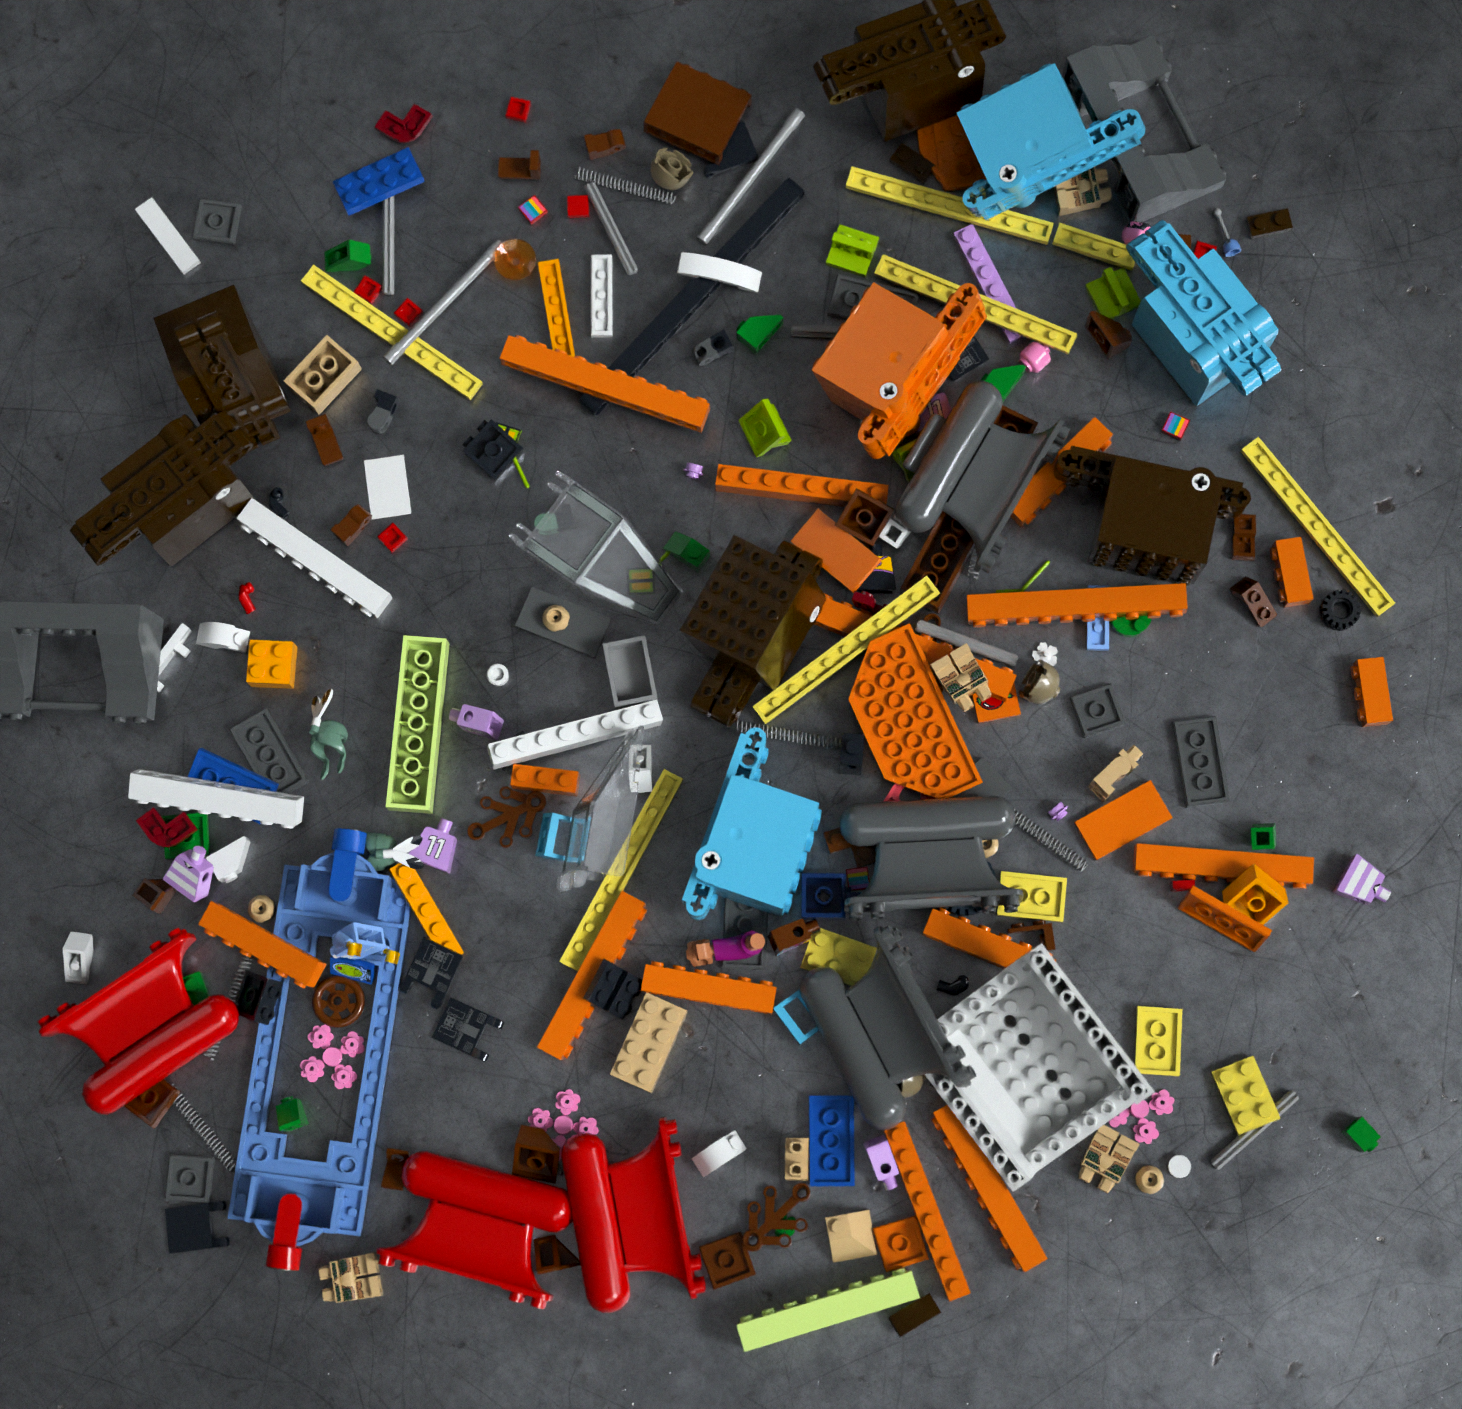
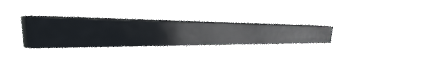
[579,178,806,416]

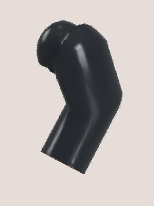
[269,487,290,520]
[936,975,969,996]

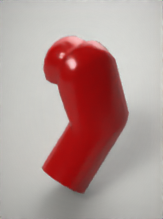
[238,582,256,614]

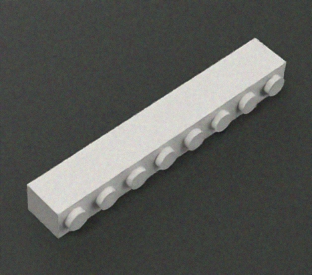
[237,498,392,619]
[487,700,663,770]
[128,769,304,828]

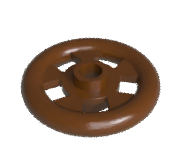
[312,975,365,1028]

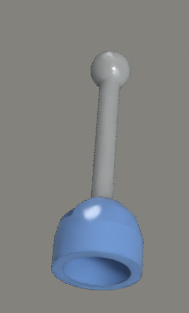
[1213,208,1241,257]

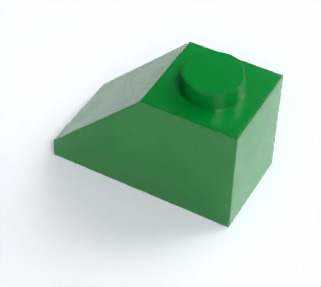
[324,239,371,272]
[736,315,783,354]
[980,364,1026,402]
[663,531,710,573]
[276,1096,309,1132]

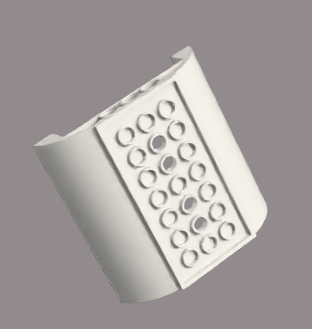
[925,943,1155,1192]

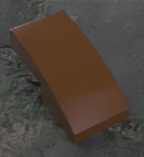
[1232,514,1256,561]

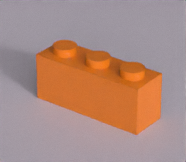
[1270,537,1313,608]
[1351,657,1393,727]
[510,764,580,797]

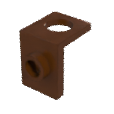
[381,1148,409,1191]

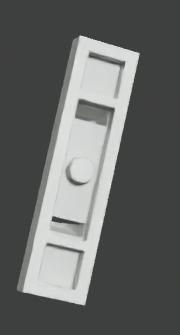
[157,623,192,693]

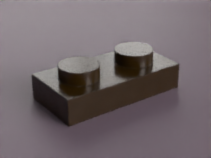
[889,143,936,185]
[1246,208,1293,239]

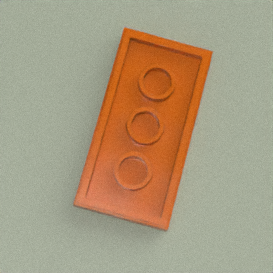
[791,509,882,593]
[1074,780,1173,861]
[1177,886,1272,952]

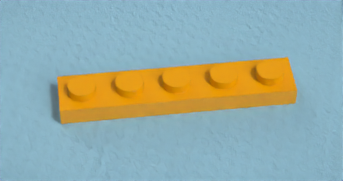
[538,259,575,357]
[389,863,464,954]

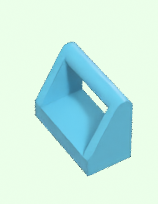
[535,813,582,863]
[773,989,819,1045]

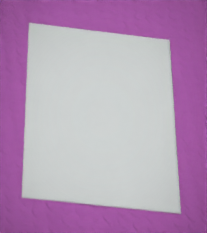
[364,455,411,520]

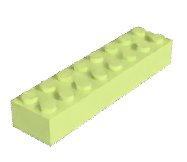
[386,635,450,814]
[737,1267,920,1352]

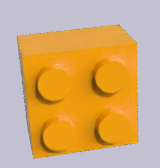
[246,640,297,689]
[1222,864,1288,925]

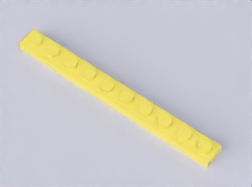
[846,166,1054,245]
[874,254,1077,355]
[301,265,483,400]
[1240,437,1395,617]
[752,576,940,724]
[559,769,683,972]

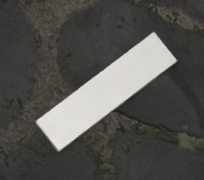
[135,197,201,275]
[591,254,613,338]

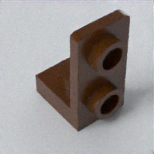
[498,150,541,180]
[305,414,343,466]
[1229,576,1277,627]
[1006,920,1056,952]

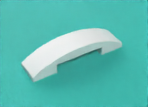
[677,252,762,293]

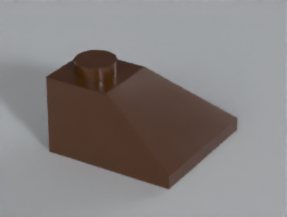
[1085,311,1132,360]
[835,488,894,546]
[512,1125,560,1184]

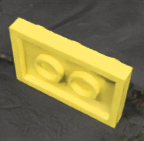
[996,871,1067,923]
[800,928,877,986]
[1134,1006,1182,1077]
[1211,1056,1280,1135]

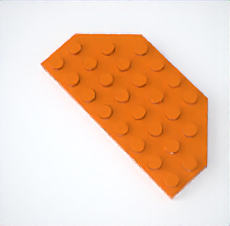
[848,623,983,799]

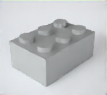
[603,635,659,710]

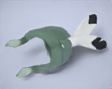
[309,689,348,780]
[365,832,424,871]

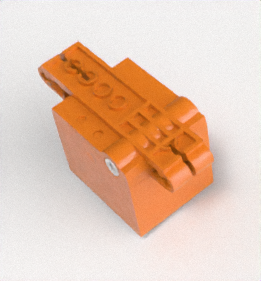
[812,282,987,459]

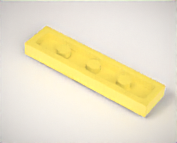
[1052,223,1135,271]

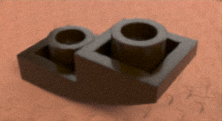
[888,1293,941,1338]

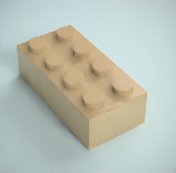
[610,992,688,1094]

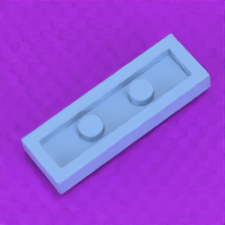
[1086,585,1110,651]

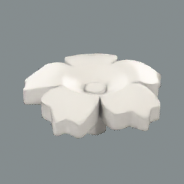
[1032,642,1058,666]

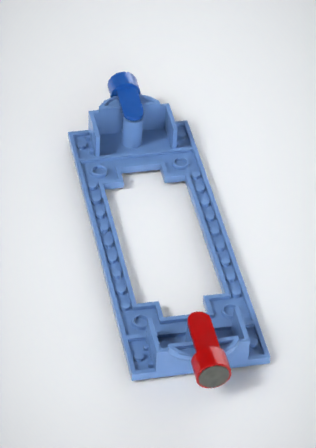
[227,828,411,1271]

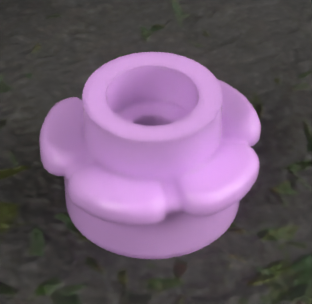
[683,463,704,479]
[1048,802,1068,821]

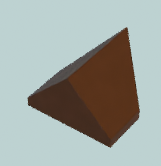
[132,878,177,914]
[534,1234,580,1275]

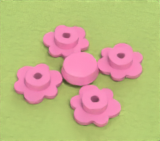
[300,1025,365,1089]
[528,1089,599,1161]
[1109,1090,1174,1144]

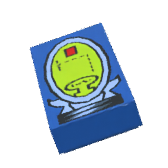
[330,955,375,985]

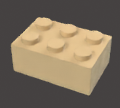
[284,335,362,415]

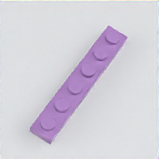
[953,224,1024,344]

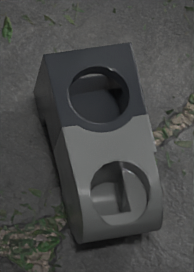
[692,330,735,366]
[367,389,399,434]

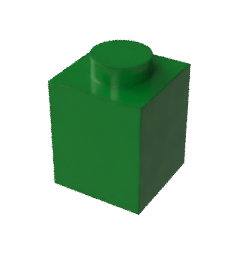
[1251,823,1277,850]
[1342,1116,1381,1152]

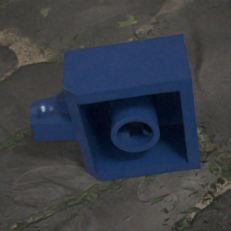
[801,873,862,920]

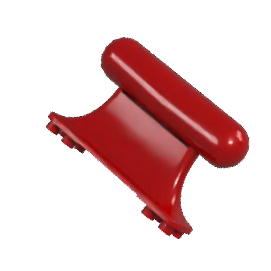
[38,928,239,1115]
[561,1116,706,1313]
[376,1151,572,1309]

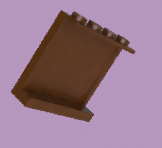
[644,61,752,165]

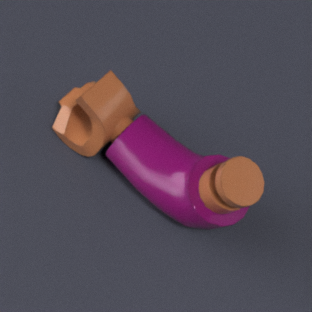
[686,931,765,967]

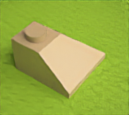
[825,1210,877,1263]

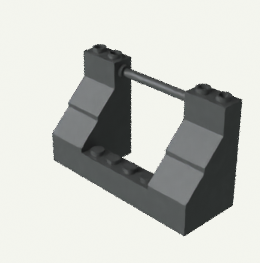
[1062,35,1227,222]
[0,601,164,724]

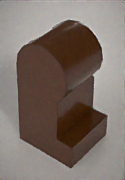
[584,129,626,160]
[330,504,372,547]

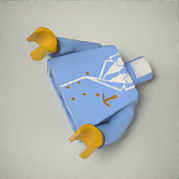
[330,922,400,964]

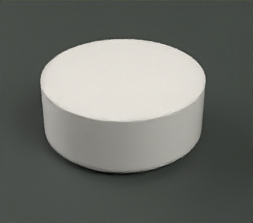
[487,664,509,686]
[1167,1155,1191,1178]

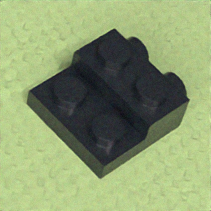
[462,419,523,480]
[583,959,643,1020]
[234,970,282,1025]

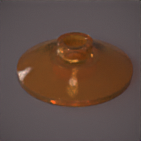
[494,239,536,280]

